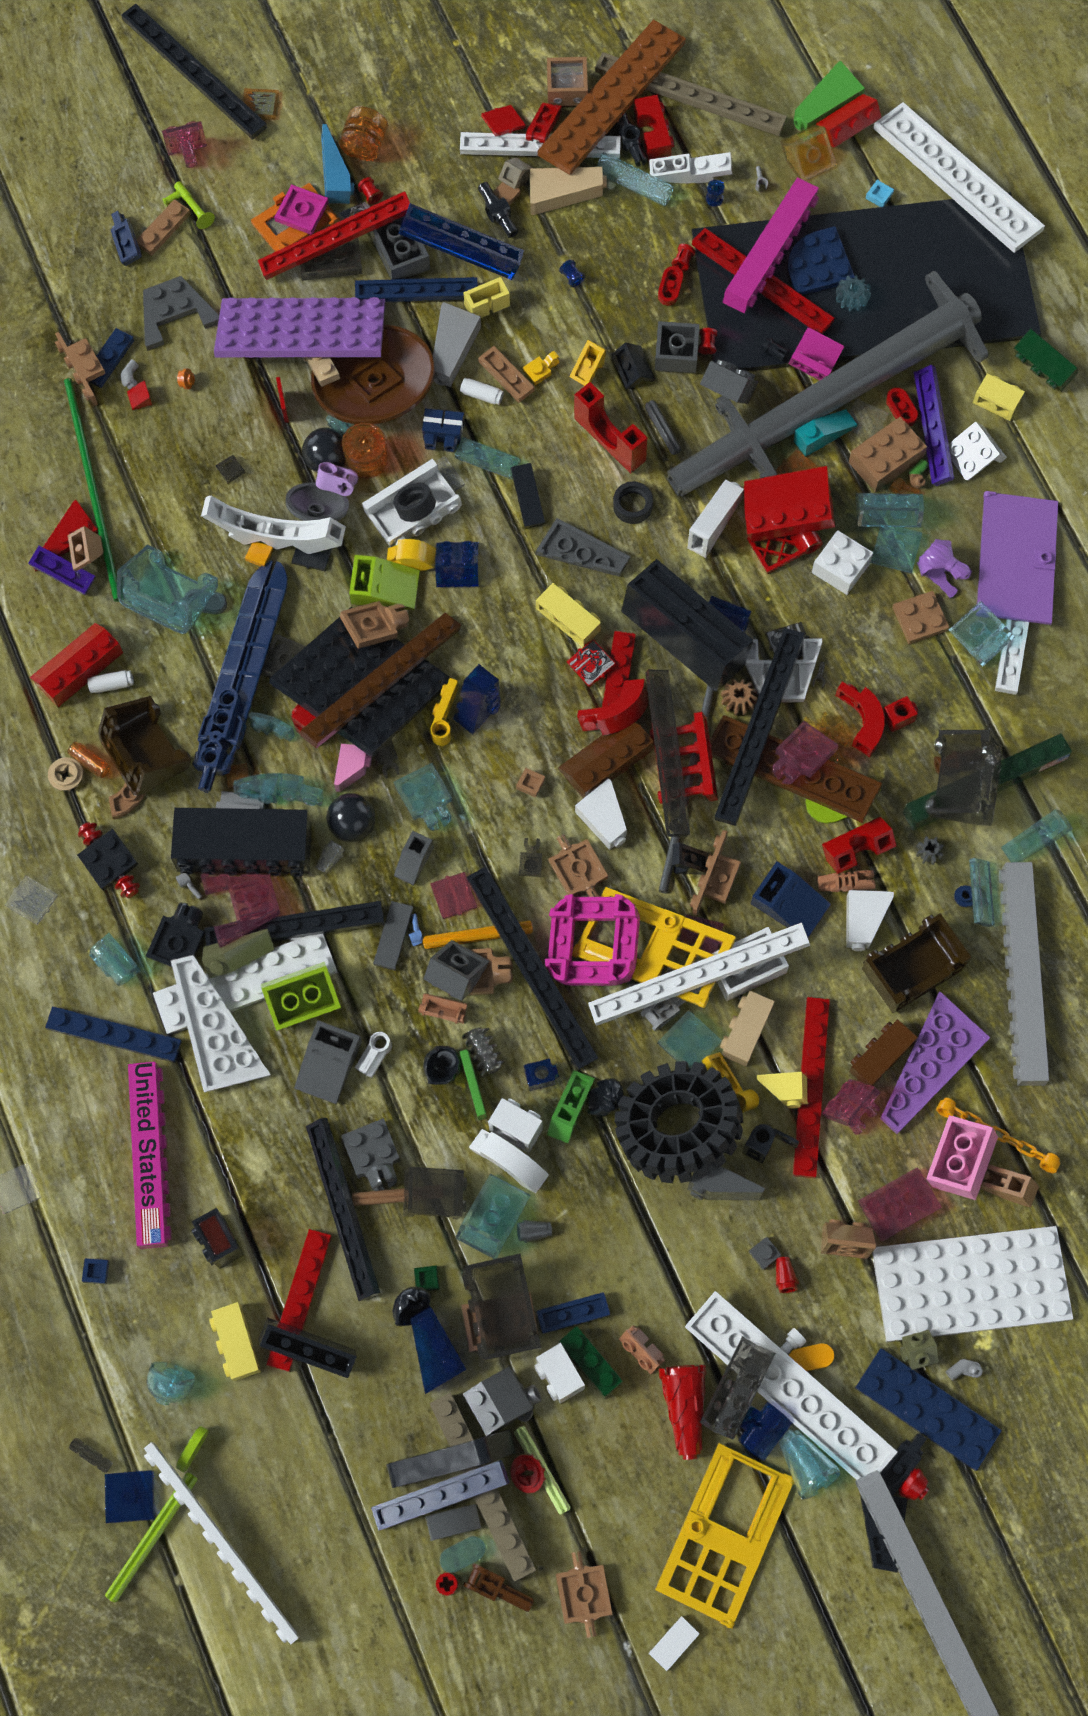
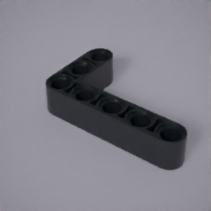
[386,1429,516,1488]

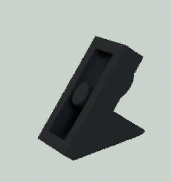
[672,842,709,875]

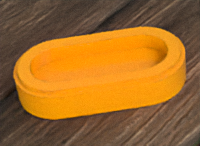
[789,1343,834,1372]

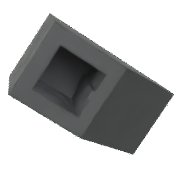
[394,831,434,886]

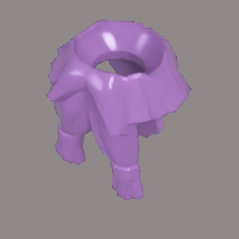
[917,539,972,598]

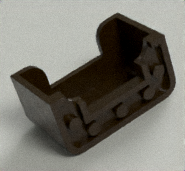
[862,913,972,1013]

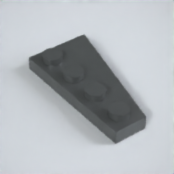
[536,518,630,577]

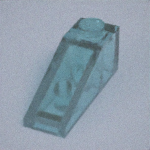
[1001,809,1074,862]

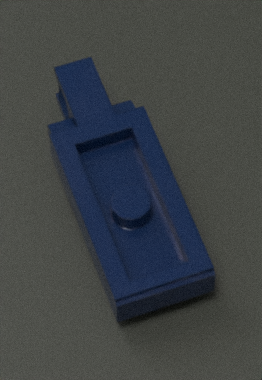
[110,210,142,266]

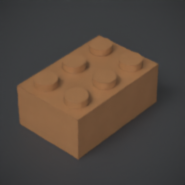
[849,417,927,492]

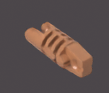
[817,870,876,892]

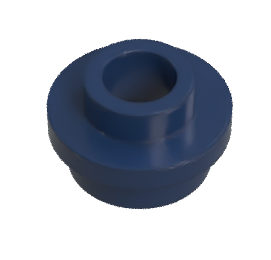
[954,885,977,908]

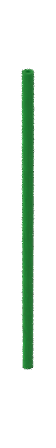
[64,378,122,602]

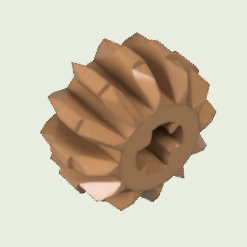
[721,679,758,716]

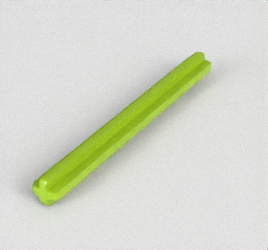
[105,1472,198,1602]

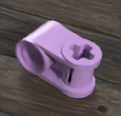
[316,462,358,496]

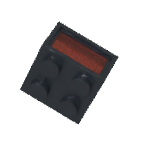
[191,1208,244,1269]

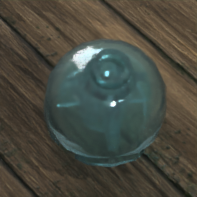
[146,1361,195,1405]

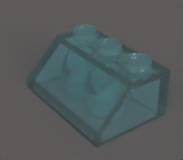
[855,493,924,527]

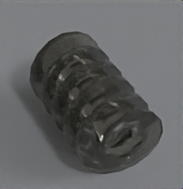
[462,1027,505,1078]

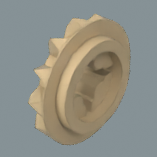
[48,757,83,791]

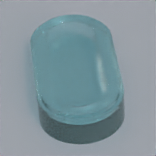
[440,1536,486,1573]

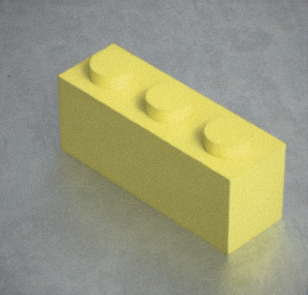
[536,583,601,647]
[209,1302,261,1381]

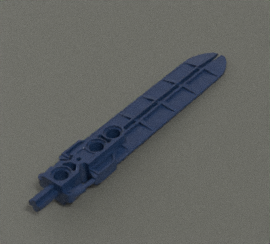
[192,561,288,793]

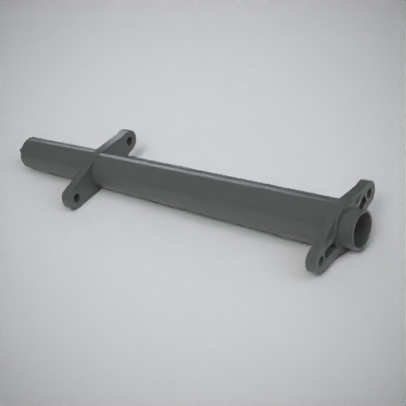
[667,271,989,496]

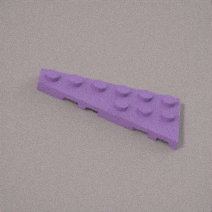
[880,991,990,1134]

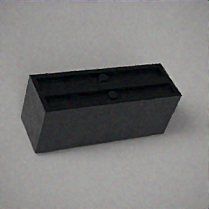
[621,559,753,692]
[171,808,312,877]

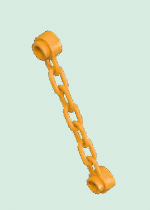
[936,1098,1060,1173]

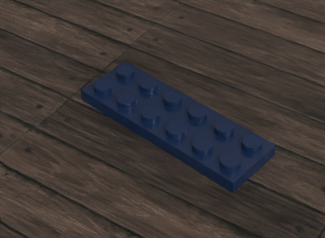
[855,1348,1002,1471]

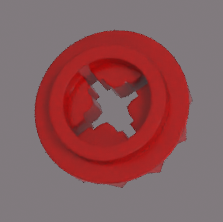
[510,1454,546,1493]

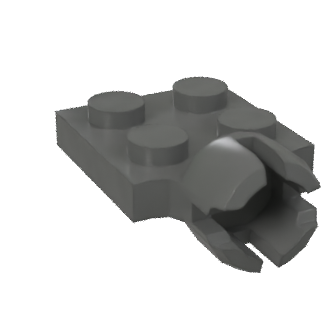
[341,1118,400,1191]

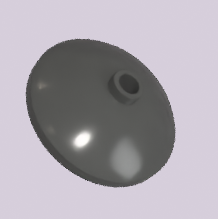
[285,482,349,521]

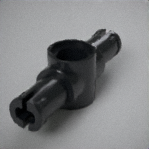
[617,112,648,167]
[478,182,518,238]

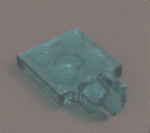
[393,763,452,831]

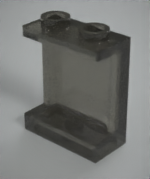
[403,1167,467,1220]

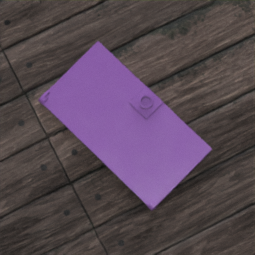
[976,491,1058,625]

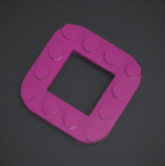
[545,894,640,986]

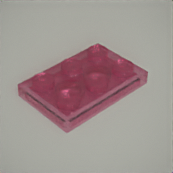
[857,1167,942,1242]

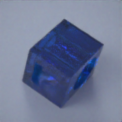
[523,1058,559,1091]

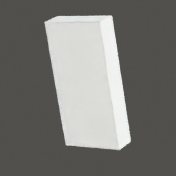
[648,1616,699,1671]

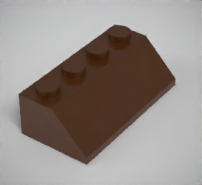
[558,722,654,799]

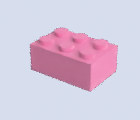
[926,1115,998,1200]

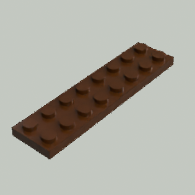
[710,715,882,823]

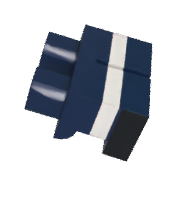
[422,408,465,452]

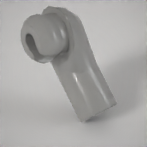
[121,360,139,389]
[945,1359,983,1381]

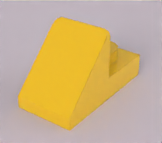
[569,340,606,386]

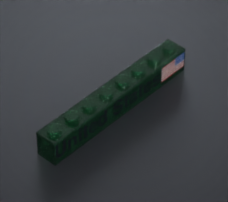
[903,733,1072,831]

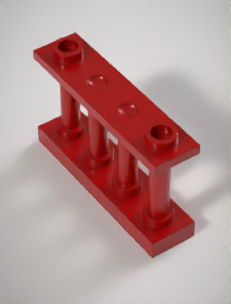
[650,712,718,810]

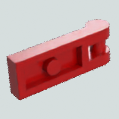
[526,102,561,143]

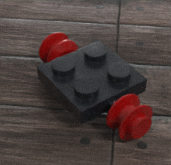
[77,822,140,898]

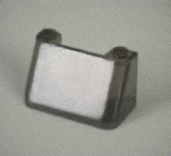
[925,730,1002,826]

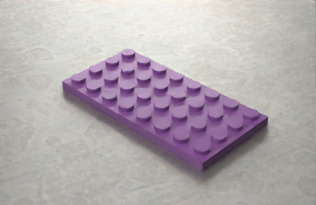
[214,297,386,358]

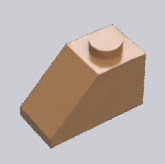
[68,526,103,571]

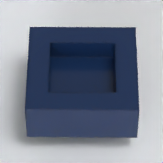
[82,1258,109,1284]

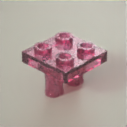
[162,121,207,168]
[822,1079,880,1135]

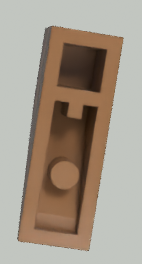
[980,1164,1039,1208]

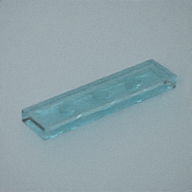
[597,152,674,206]

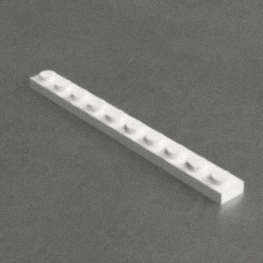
[588,923,810,1026]
[144,1442,300,1644]

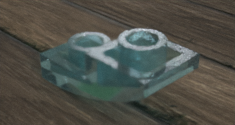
[248,712,295,742]

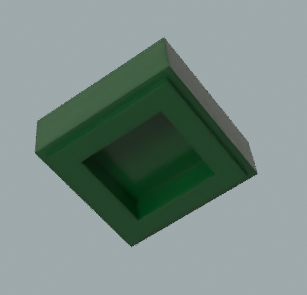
[414,1265,440,1291]

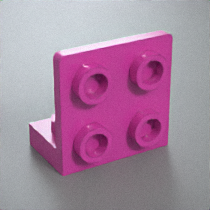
[788,328,844,381]

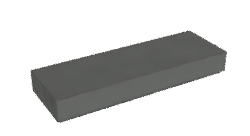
[373,901,413,971]

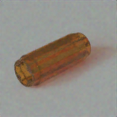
[67,741,111,778]

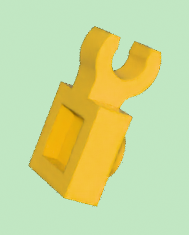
[523,351,560,386]

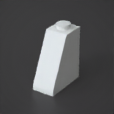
[575,778,627,850]
[846,890,894,951]

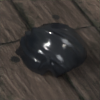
[423,1045,462,1085]
[587,1078,624,1116]
[392,1287,431,1327]

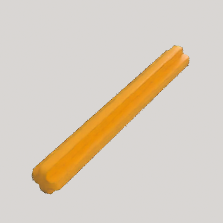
[423,921,533,949]

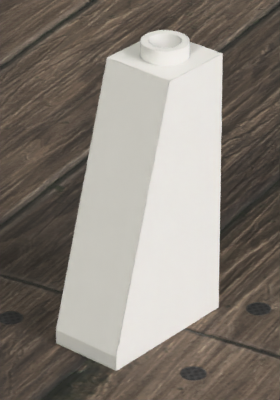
[687,479,744,558]

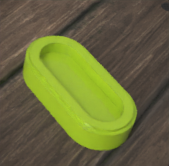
[176,1426,209,1473]

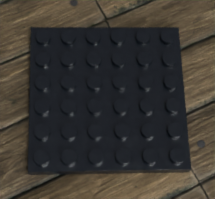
[269,607,451,757]

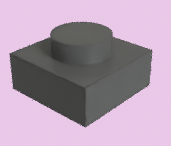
[748,1237,781,1270]

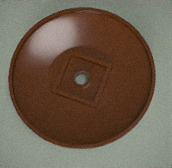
[311,325,435,425]

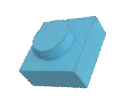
[865,180,894,207]

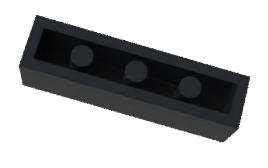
[258,1317,357,1378]

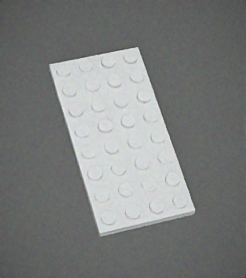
[872,1226,1073,1342]

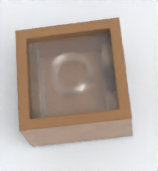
[547,57,588,106]

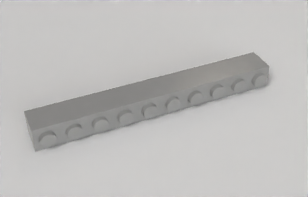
[999,862,1049,1086]

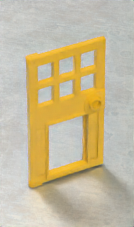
[572,887,736,1008]
[655,1443,796,1629]

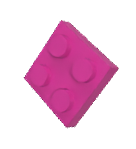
[274,184,329,235]

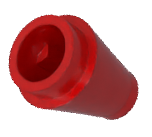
[776,1257,799,1293]

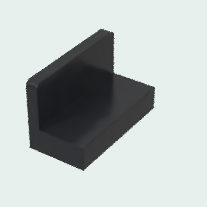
[611,342,655,390]

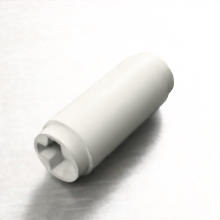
[460,378,504,405]
[87,670,134,694]

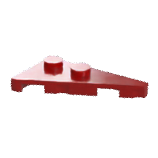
[34,500,98,571]

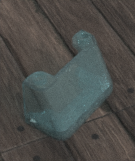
[117,544,218,634]

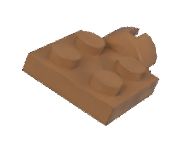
[340,601,409,649]
[448,948,513,997]

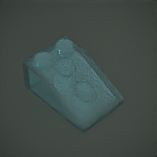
[455,1174,531,1260]

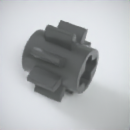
[916,836,944,865]

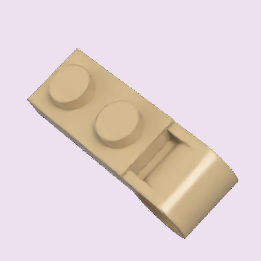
[303,357,340,387]

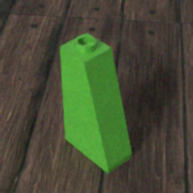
[794,61,865,136]

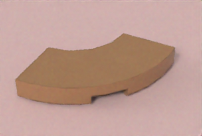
[109,783,146,820]

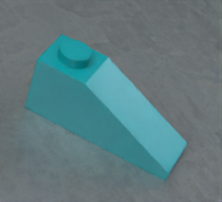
[794,409,858,457]

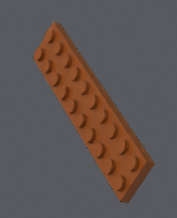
[538,19,686,175]

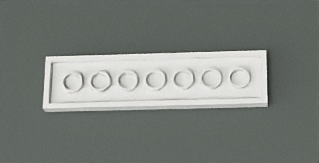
[153,934,338,1036]

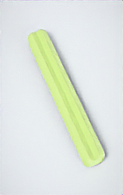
[514,1426,570,1515]

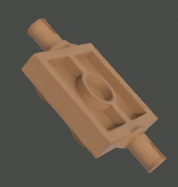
[548,834,608,897]
[556,1551,612,1638]

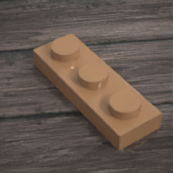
[136,199,191,256]
[478,346,535,403]

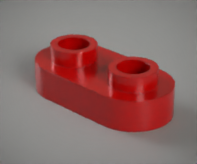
[658,266,683,306]
[886,388,918,427]

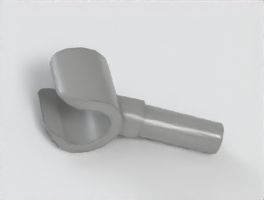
[755,166,768,191]
[176,873,203,900]

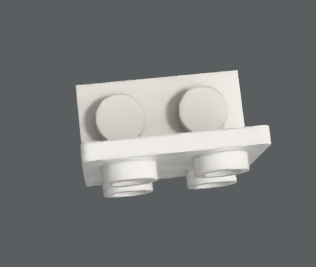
[949,422,1007,481]

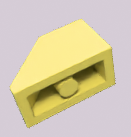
[757,1072,808,1108]

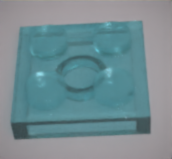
[871,522,922,573]
[658,1010,722,1069]

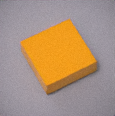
[245,542,273,567]

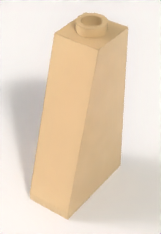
[530,167,607,215]

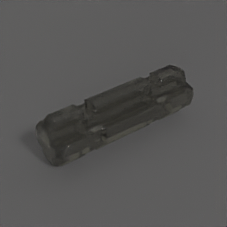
[69,1438,113,1473]

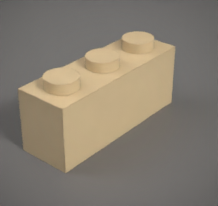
[720,991,775,1067]

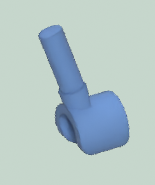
[408,914,423,946]

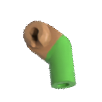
[909,459,929,488]

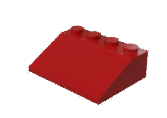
[744,466,835,542]

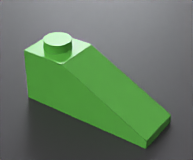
[547,1070,595,1143]

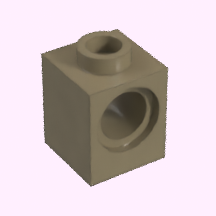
[498,158,533,189]

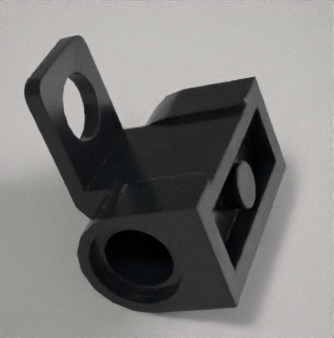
[742,1124,799,1164]

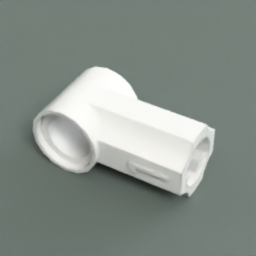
[355,1032,392,1078]

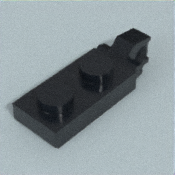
[880,1433,927,1496]

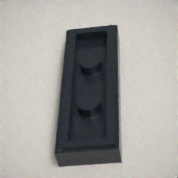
[510,463,545,529]

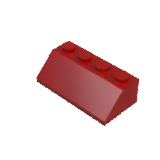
[30,623,123,707]

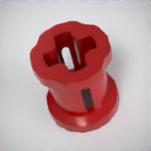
[357,177,383,205]
[672,244,695,271]
[698,328,717,355]
[436,1573,458,1596]

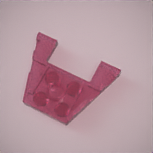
[201,874,280,948]

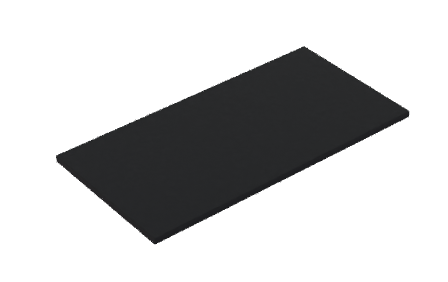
[691,192,1041,371]

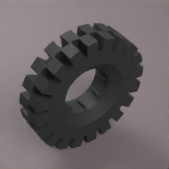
[614,1061,744,1183]

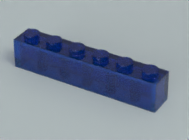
[398,203,524,280]

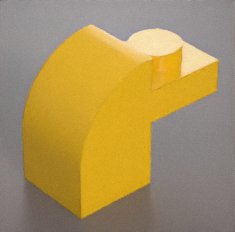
[387,539,436,572]

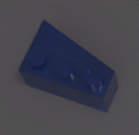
[453,664,501,735]
[410,1306,466,1394]

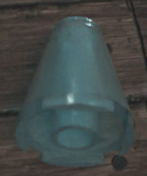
[779,1429,841,1500]

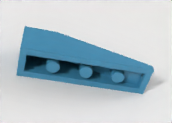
[321,124,354,204]

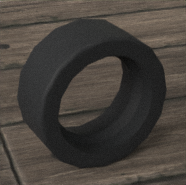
[613,481,653,524]
[393,483,436,522]

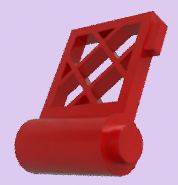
[747,531,823,575]

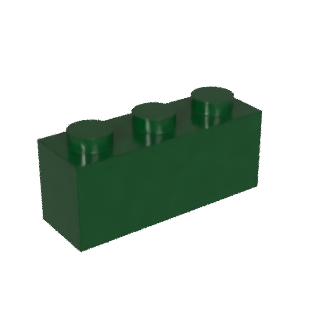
[1014,329,1078,392]
[559,1326,623,1399]

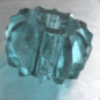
[835,275,871,311]

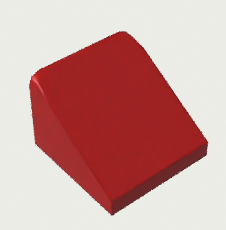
[127,381,152,411]

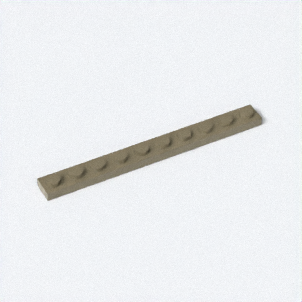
[595,52,787,136]

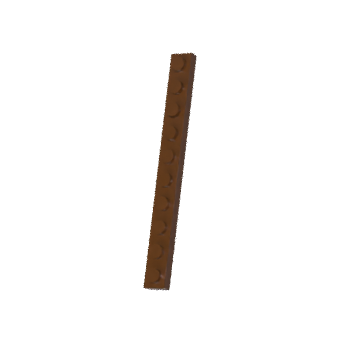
[300,612,461,749]

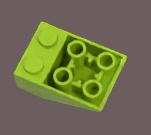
[349,555,420,610]

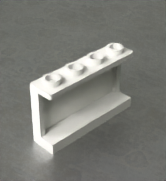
[362,459,462,547]

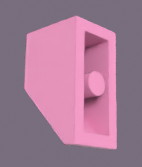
[334,743,372,792]

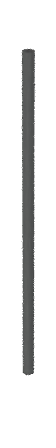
[659,685,715,894]

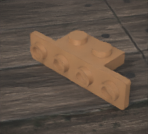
[55,332,105,406]
[690,830,741,916]

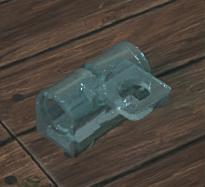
[89,933,141,986]

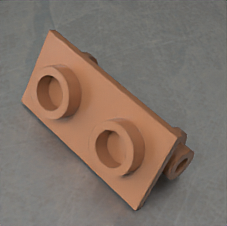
[418,993,467,1024]
[619,1325,665,1375]

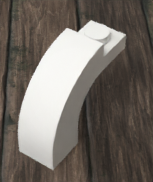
[469,1129,549,1193]

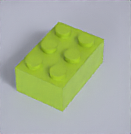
[261,961,341,1031]

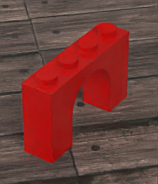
[574,382,648,474]

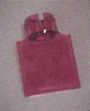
[772,721,838,785]

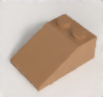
[821,1219,876,1259]

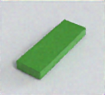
[459,1049,487,1121]

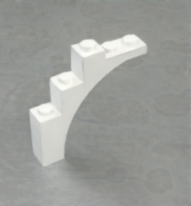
[201,496,346,554]

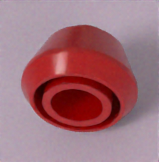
[898,1468,929,1500]

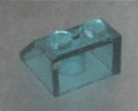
[949,601,1015,667]

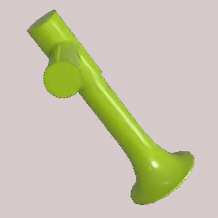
[162,181,215,229]

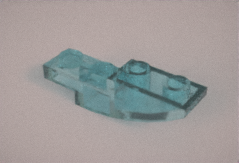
[233,773,324,806]

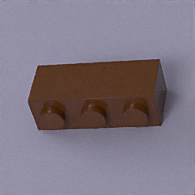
[849,1019,918,1090]

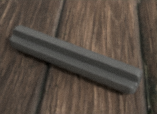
[645,400,681,455]

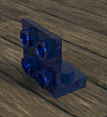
[435,541,479,587]

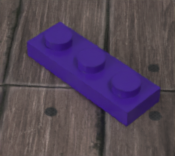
[28,545,96,596]

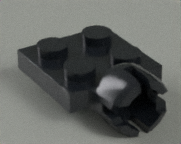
[146,902,205,967]

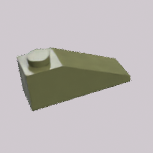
[202,929,275,979]

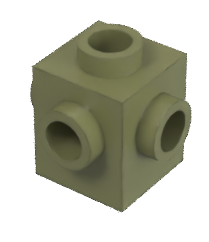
[900,1330,939,1370]

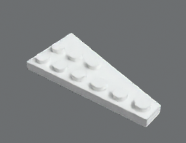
[171,955,271,1093]

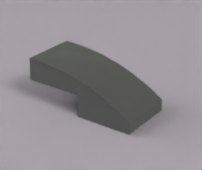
[425,1504,481,1541]

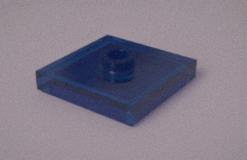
[105,1470,155,1524]

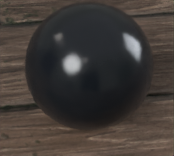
[302,427,349,473]
[326,793,376,842]

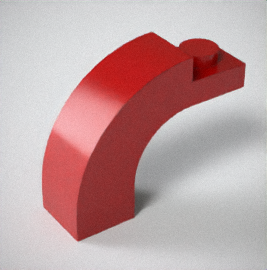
[577,679,650,735]
[835,681,885,758]

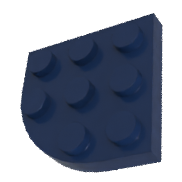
[787,226,855,296]

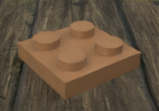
[892,591,949,644]

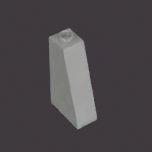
[433,302,481,387]

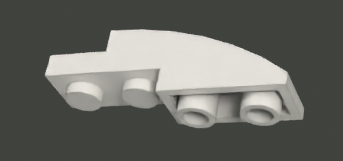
[650,152,732,183]

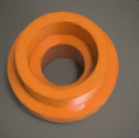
[177,368,195,389]

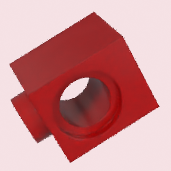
[883,696,918,732]

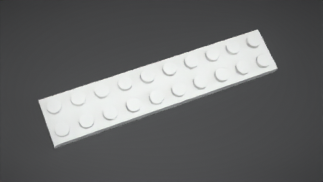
[873,102,1045,253]
[685,1291,897,1480]

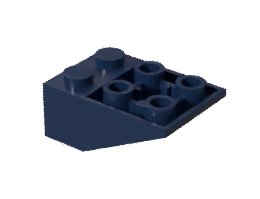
[751,861,831,938]

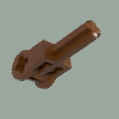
[463,1563,534,1612]

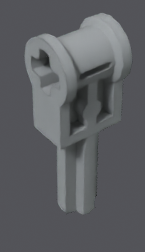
[640,987,701,1032]

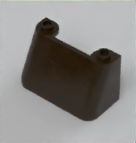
[98,696,191,796]

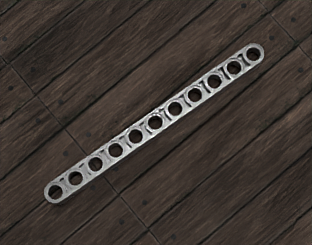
[855,1470,999,1716]

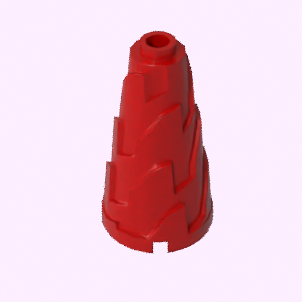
[659,1365,706,1460]

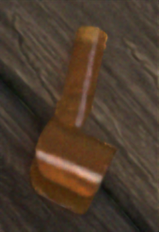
[889,478,921,495]

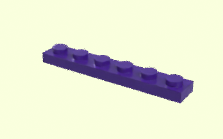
[914,364,954,486]

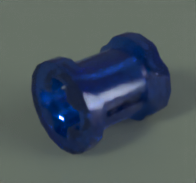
[706,180,725,207]
[559,259,585,287]

